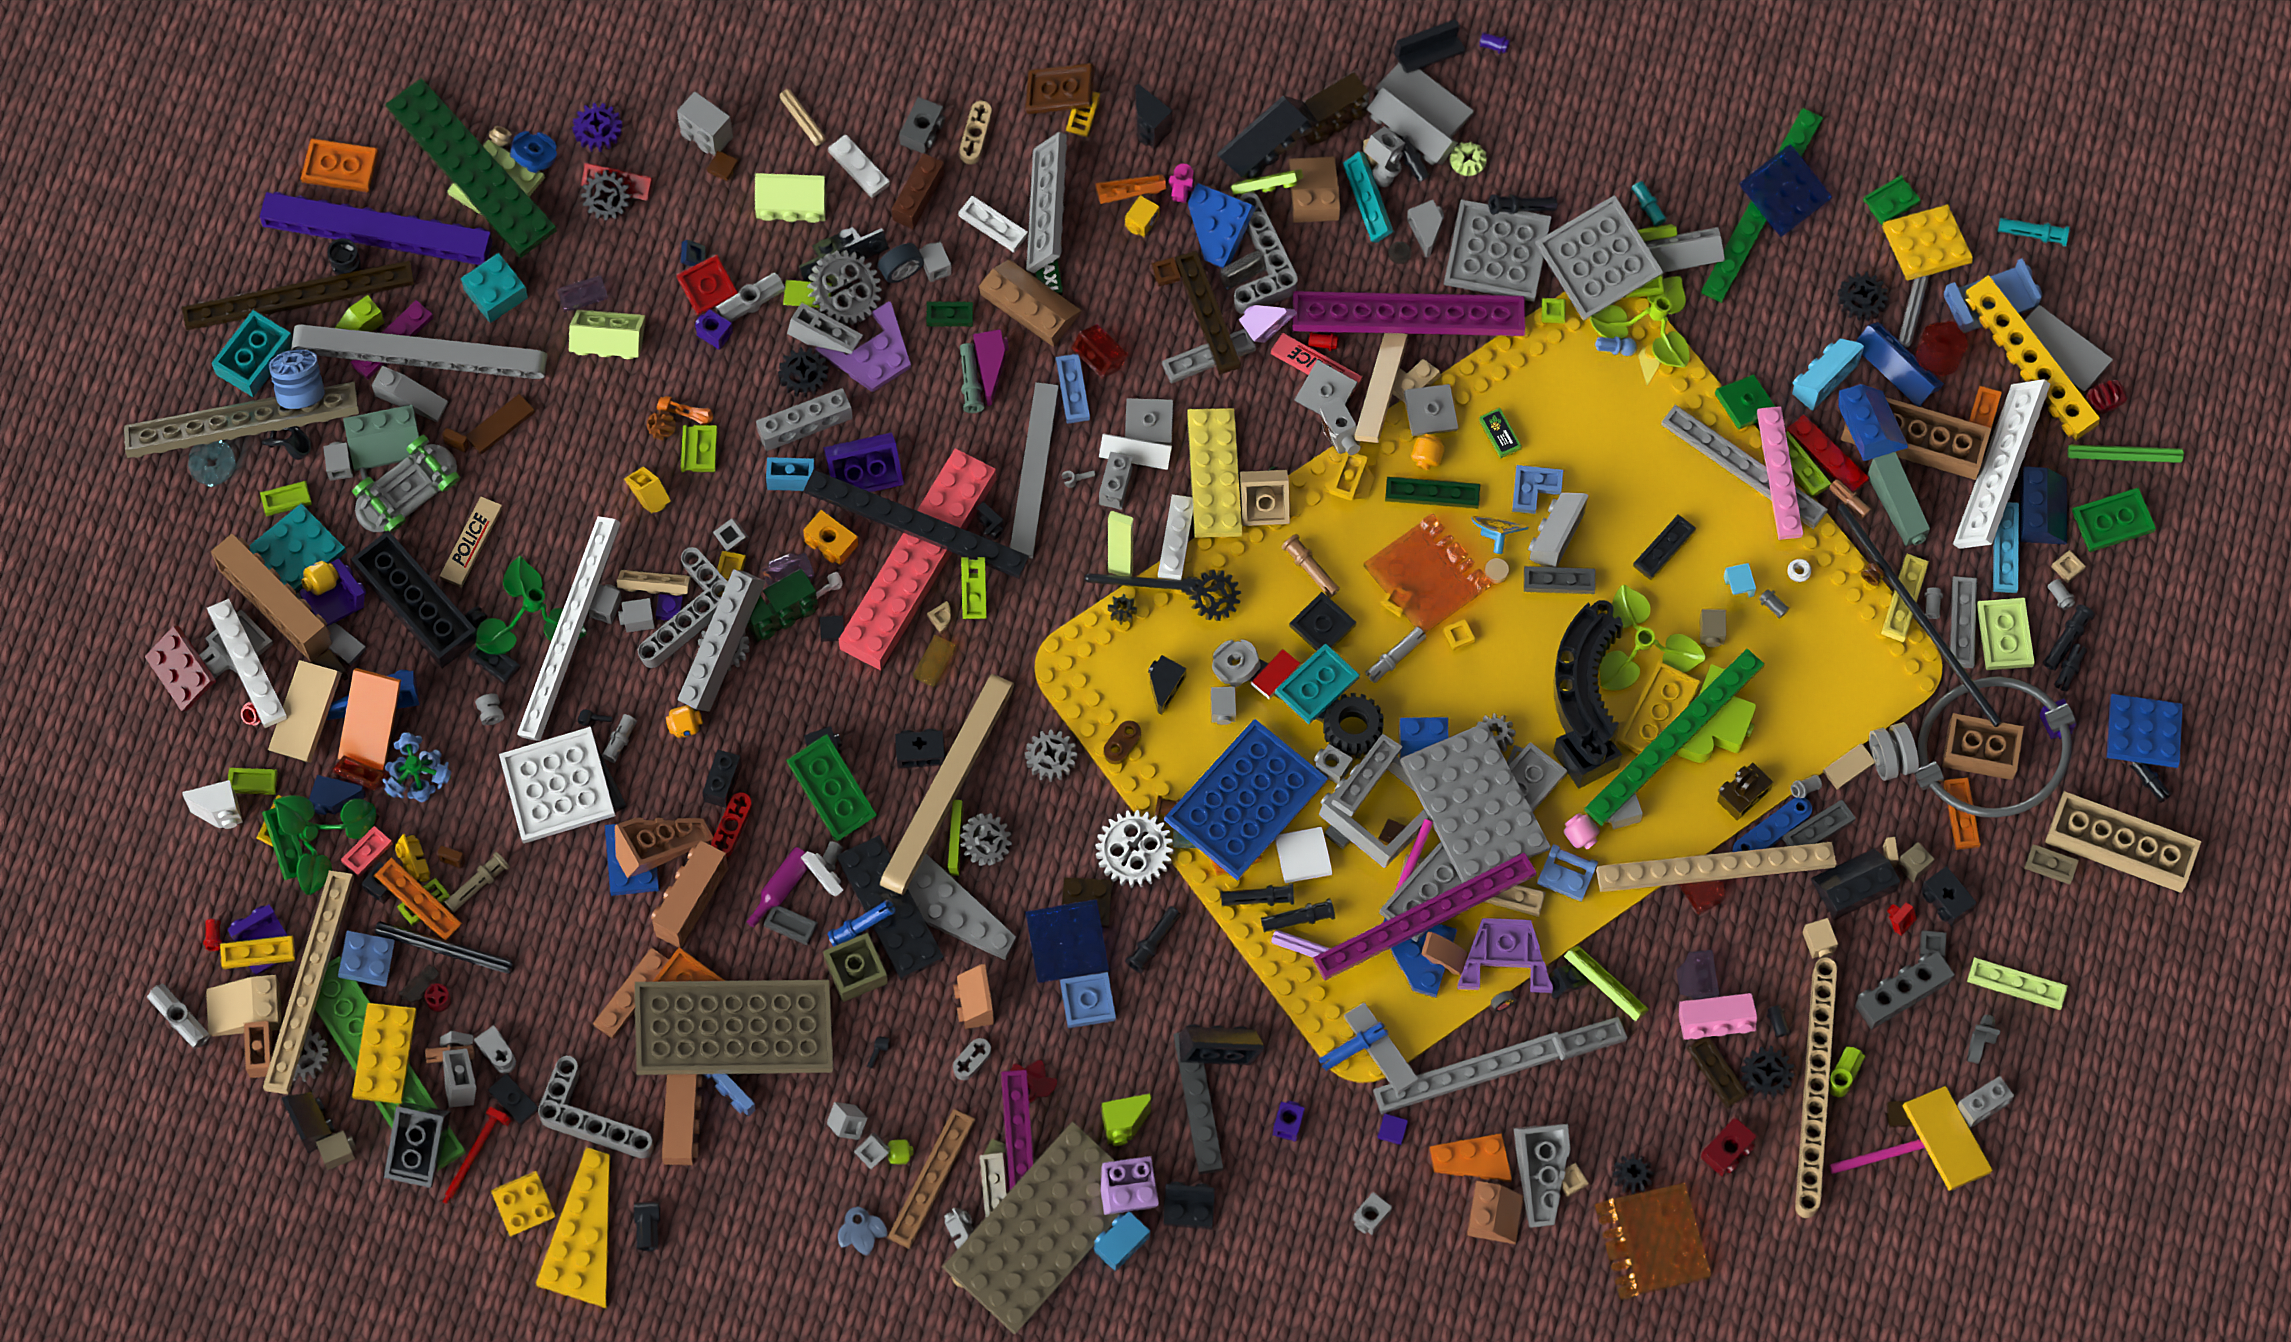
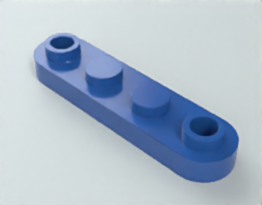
[1732,797,1812,852]

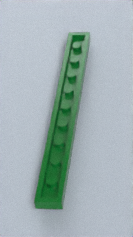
[1701,108,1823,303]
[1584,649,1764,826]

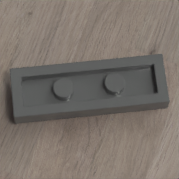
[1524,566,1595,594]
[1782,800,1856,846]

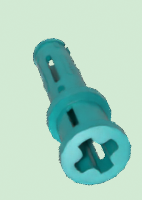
[1998,217,2070,247]

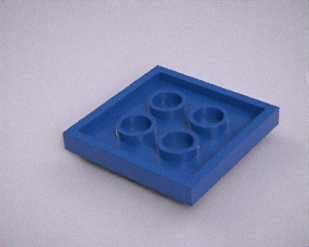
[2106,694,2182,768]

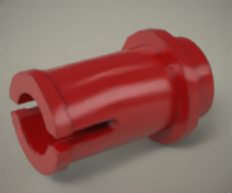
[1309,332,1338,351]
[203,919,223,951]

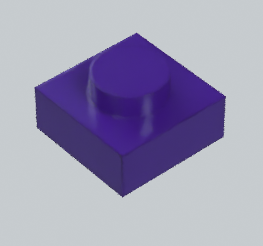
[656,594,683,621]

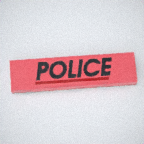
[1271,333,1362,398]

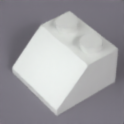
[182,780,243,829]

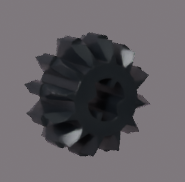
[1612,1153,1654,1196]

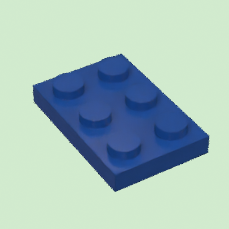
[605,824,659,896]

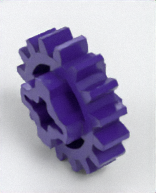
[572,103,622,152]

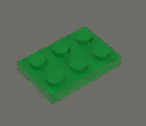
[2072,488,2156,553]

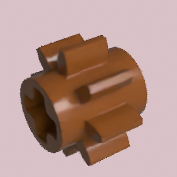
[647,410,676,440]

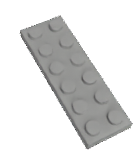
[1026,132,1067,273]

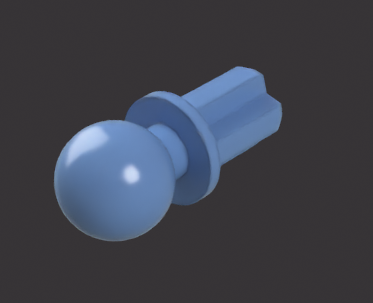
[1595,336,1637,356]

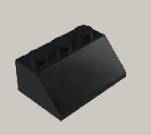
[1811,848,1901,920]
[1179,1024,1264,1065]

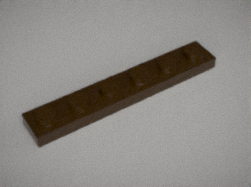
[1175,250,1241,375]

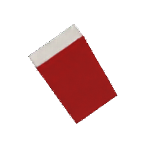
[1251,649,1301,699]

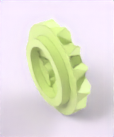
[1450,141,1487,176]

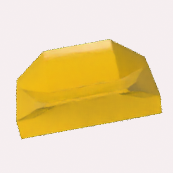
[1330,451,1375,500]

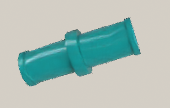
[1631,181,1667,227]

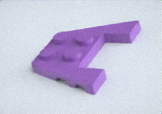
[815,301,911,392]
[1457,918,1553,993]

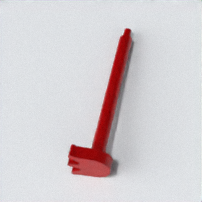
[443,1107,512,1204]

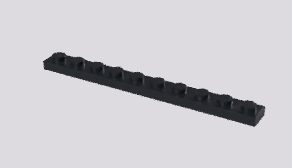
[804,470,1029,579]

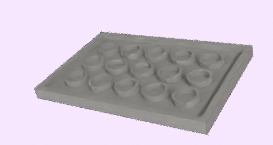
[1400,722,1551,883]

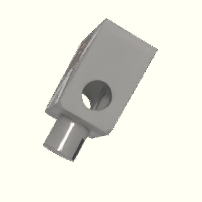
[1319,397,1360,455]

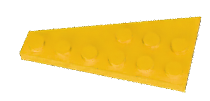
[536,1147,610,1308]

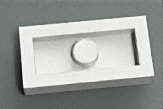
[800,851,843,896]

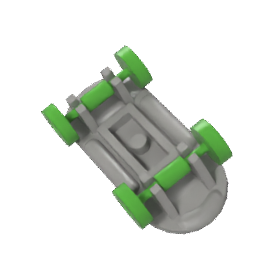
[352,435,460,534]

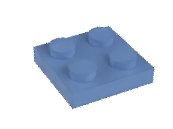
[338,931,395,987]
[1060,972,1116,1028]

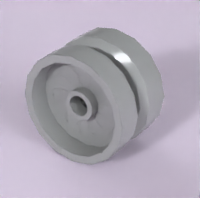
[1869,722,1919,781]

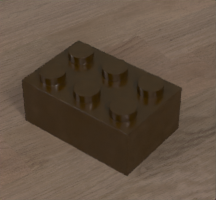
[1304,72,1369,146]

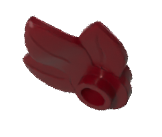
[1010,1060,1058,1104]

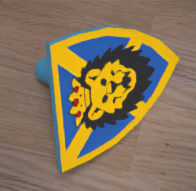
[1471,516,1529,554]

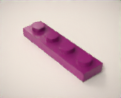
[350,300,433,380]

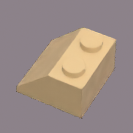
[1240,470,1290,526]

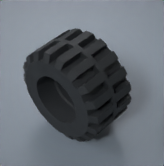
[1323,693,1384,758]

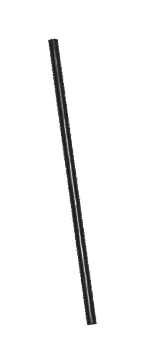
[1837,503,2002,727]

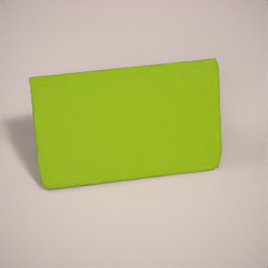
[783,280,832,308]

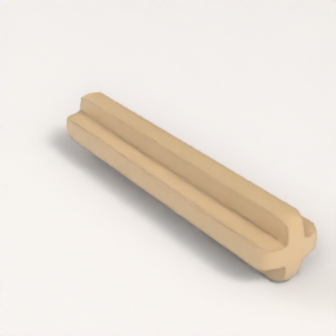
[780,89,825,146]

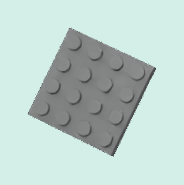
[1535,195,1663,321]
[1444,200,1551,302]

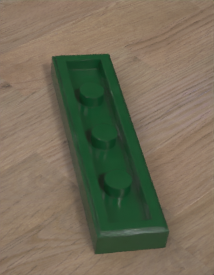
[1385,477,1480,509]

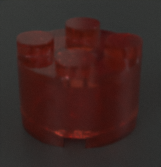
[1915,321,1968,376]

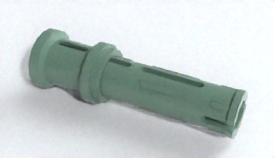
[960,343,984,413]

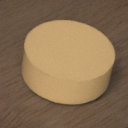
[1485,558,1509,583]

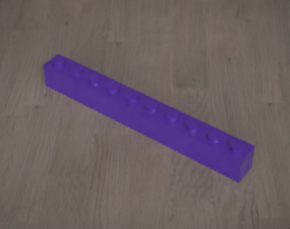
[259,192,492,265]

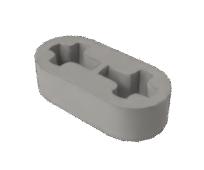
[953,1038,991,1080]

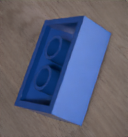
[1838,384,1908,461]

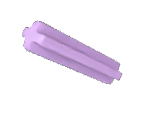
[1272,930,1330,957]

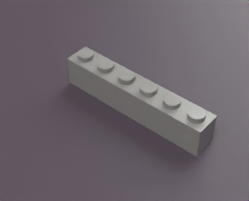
[677,569,766,712]

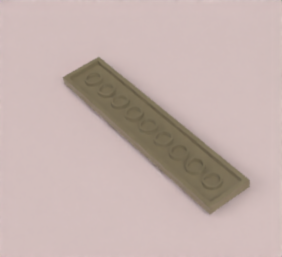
[124,382,359,458]

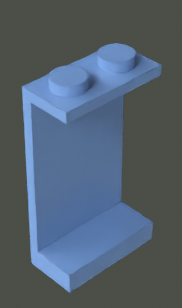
[1943,258,2042,334]

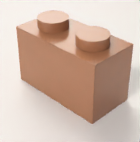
[244,1021,273,1078]

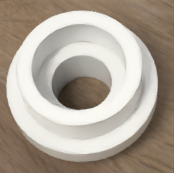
[1787,559,1811,582]

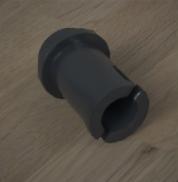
[1766,1005,1791,1038]

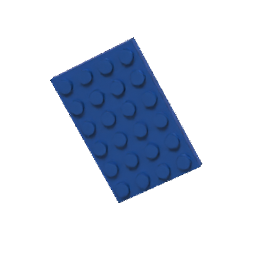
[1164,719,1328,881]

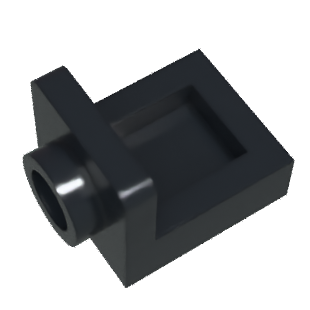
[1548,964,1588,999]

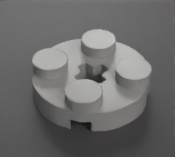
[1212,639,1261,687]

